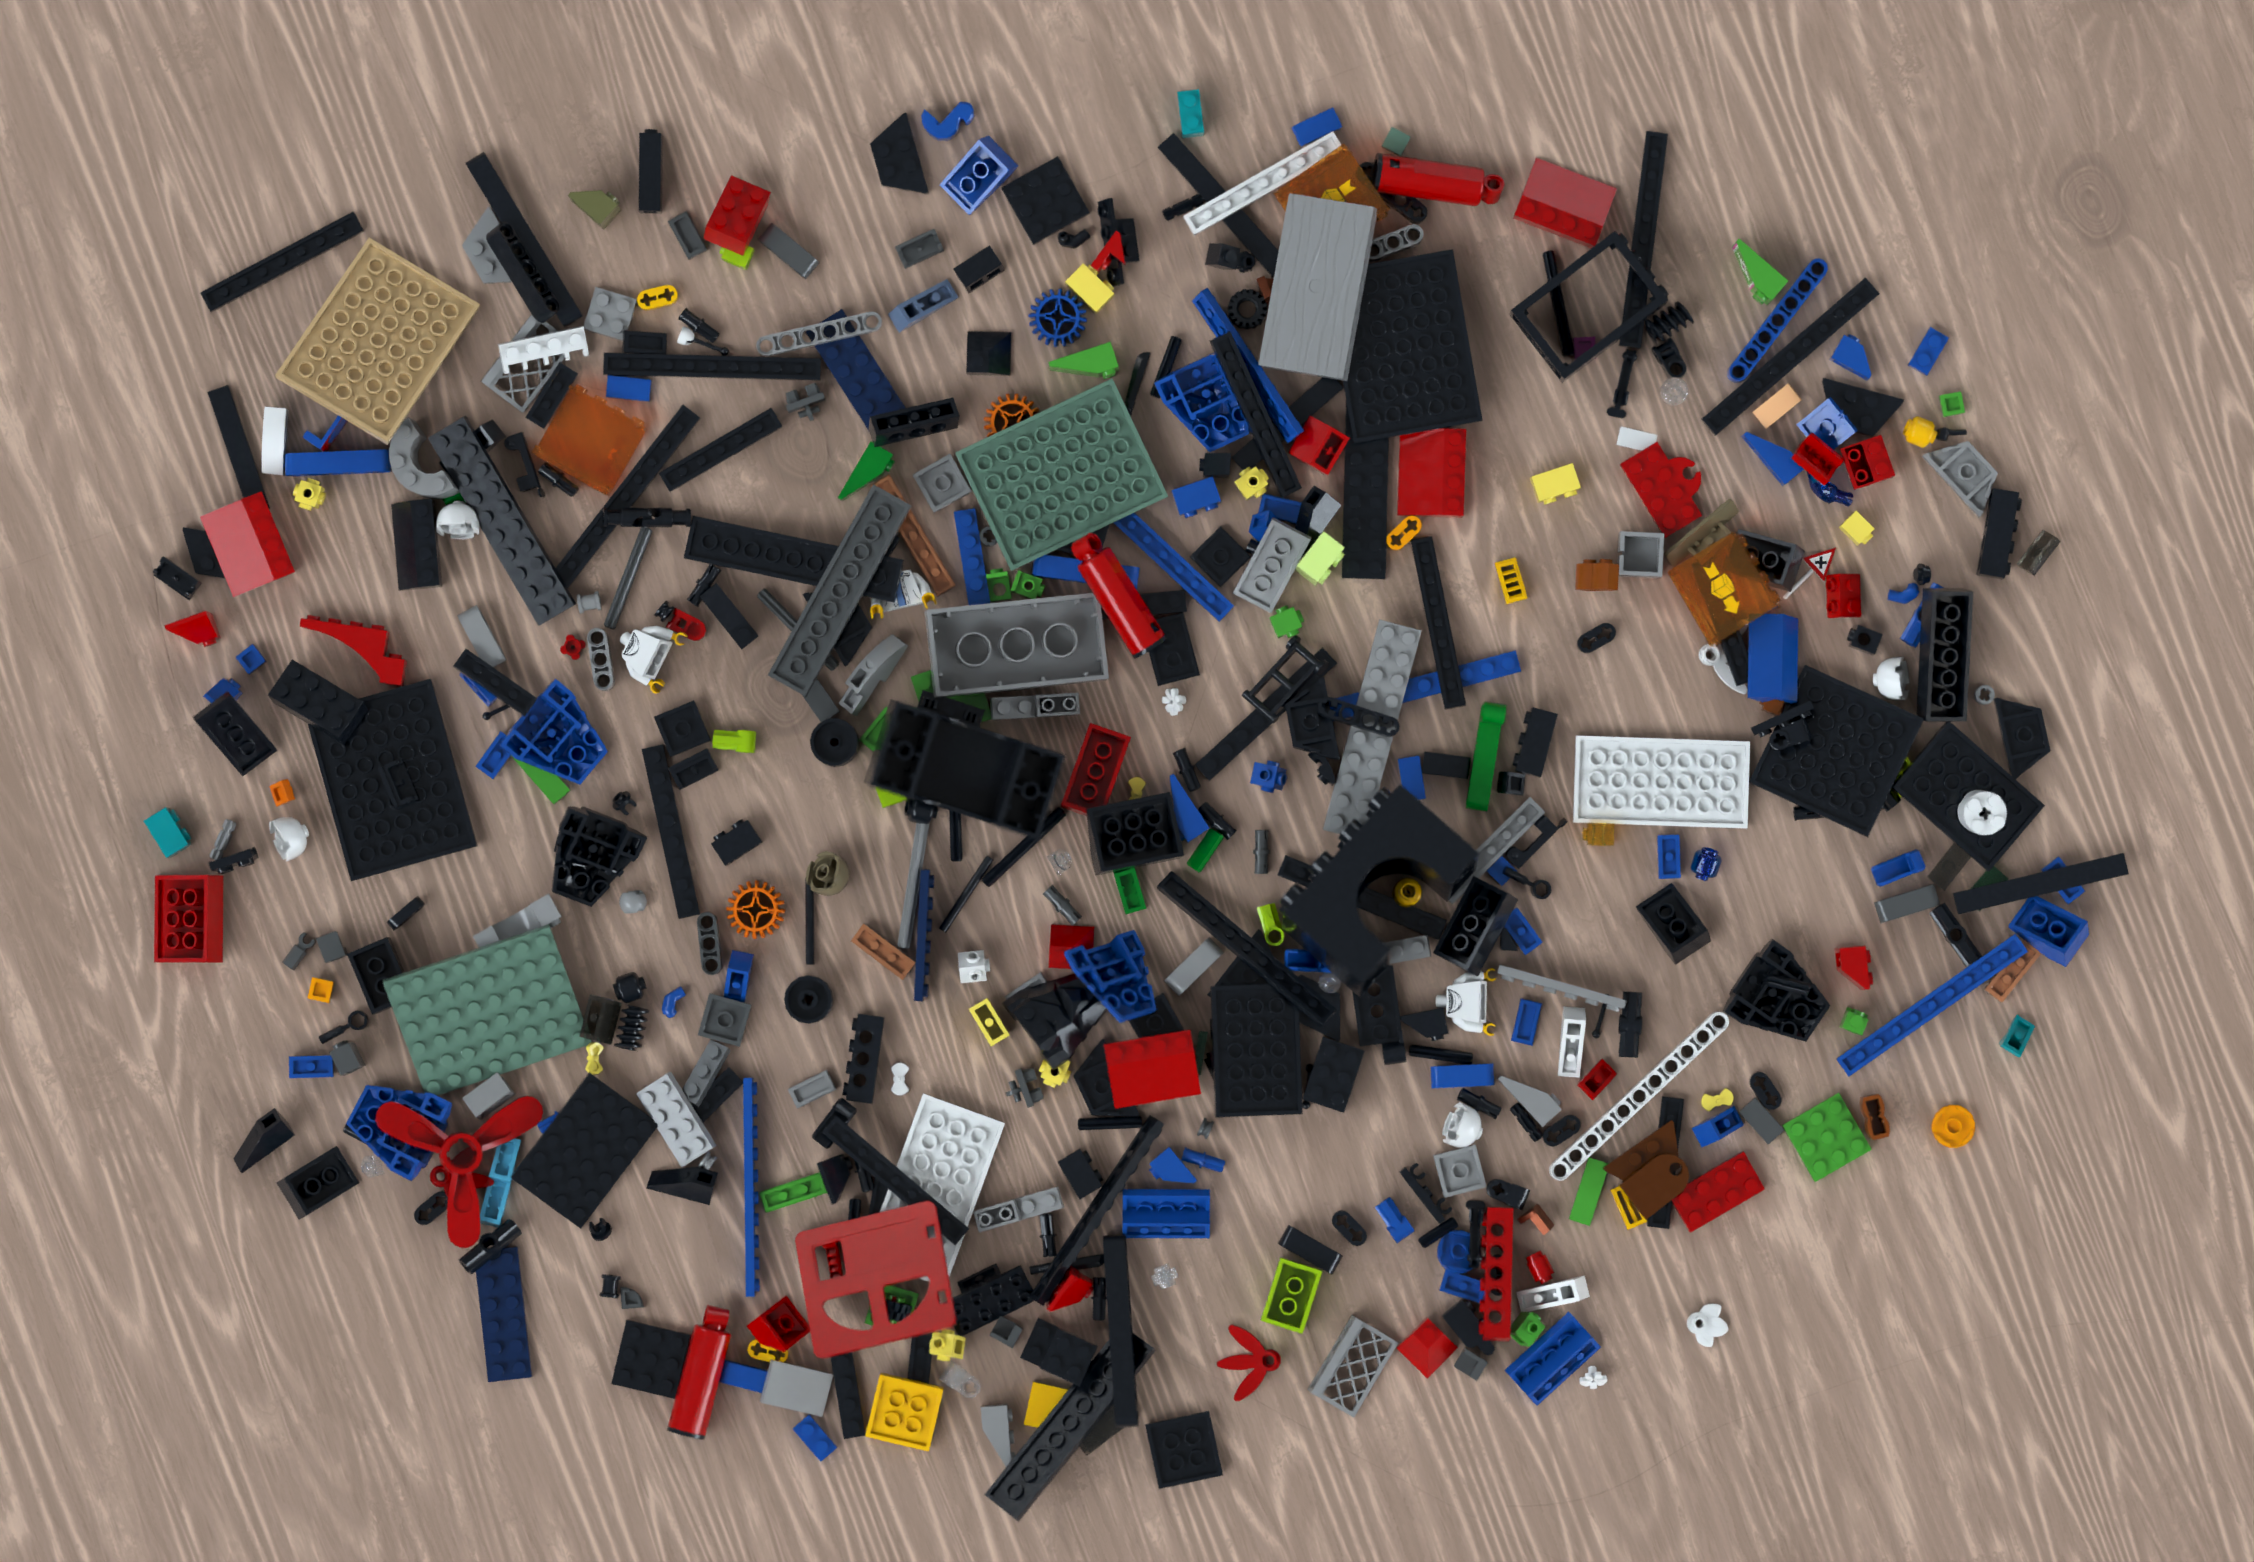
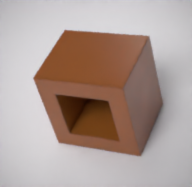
[1759,699,1784,716]

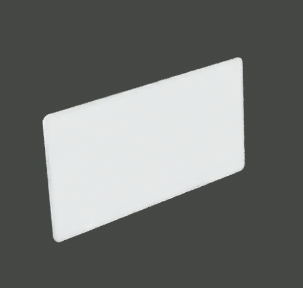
[1617,427,1657,451]

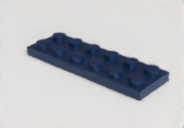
[806,309,905,431]
[914,870,935,1001]
[476,1247,532,1382]

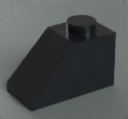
[1199,453,1231,478]
[1400,1008,1448,1041]

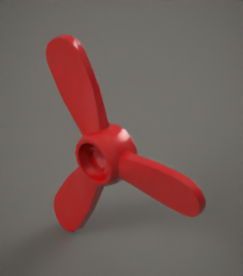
[375,1096,543,1248]

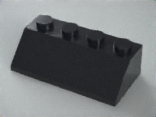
[391,499,442,591]

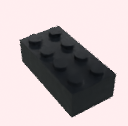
[268,659,368,745]
[1433,876,1518,977]

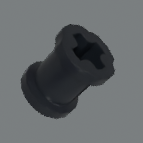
[599,1274,621,1298]

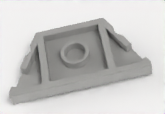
[462,207,512,284]
[1922,441,1998,518]

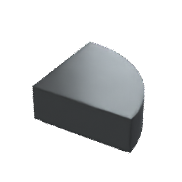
[620,1287,644,1309]

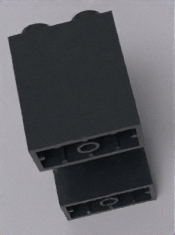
[864,699,1065,839]
[1279,784,1480,997]

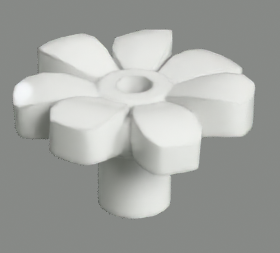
[1162,688,1186,716]
[1579,1366,1607,1389]

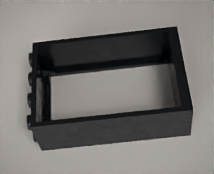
[1510,231,1669,383]

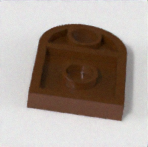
[1619,1153,1689,1220]

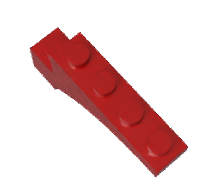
[300,615,407,686]

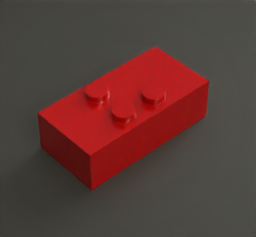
[1061,723,1131,816]

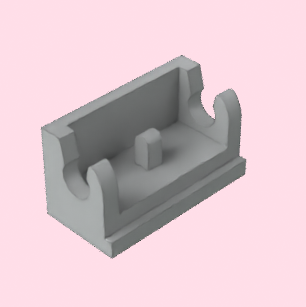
[462,1072,515,1120]

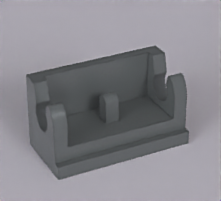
[895,229,944,269]

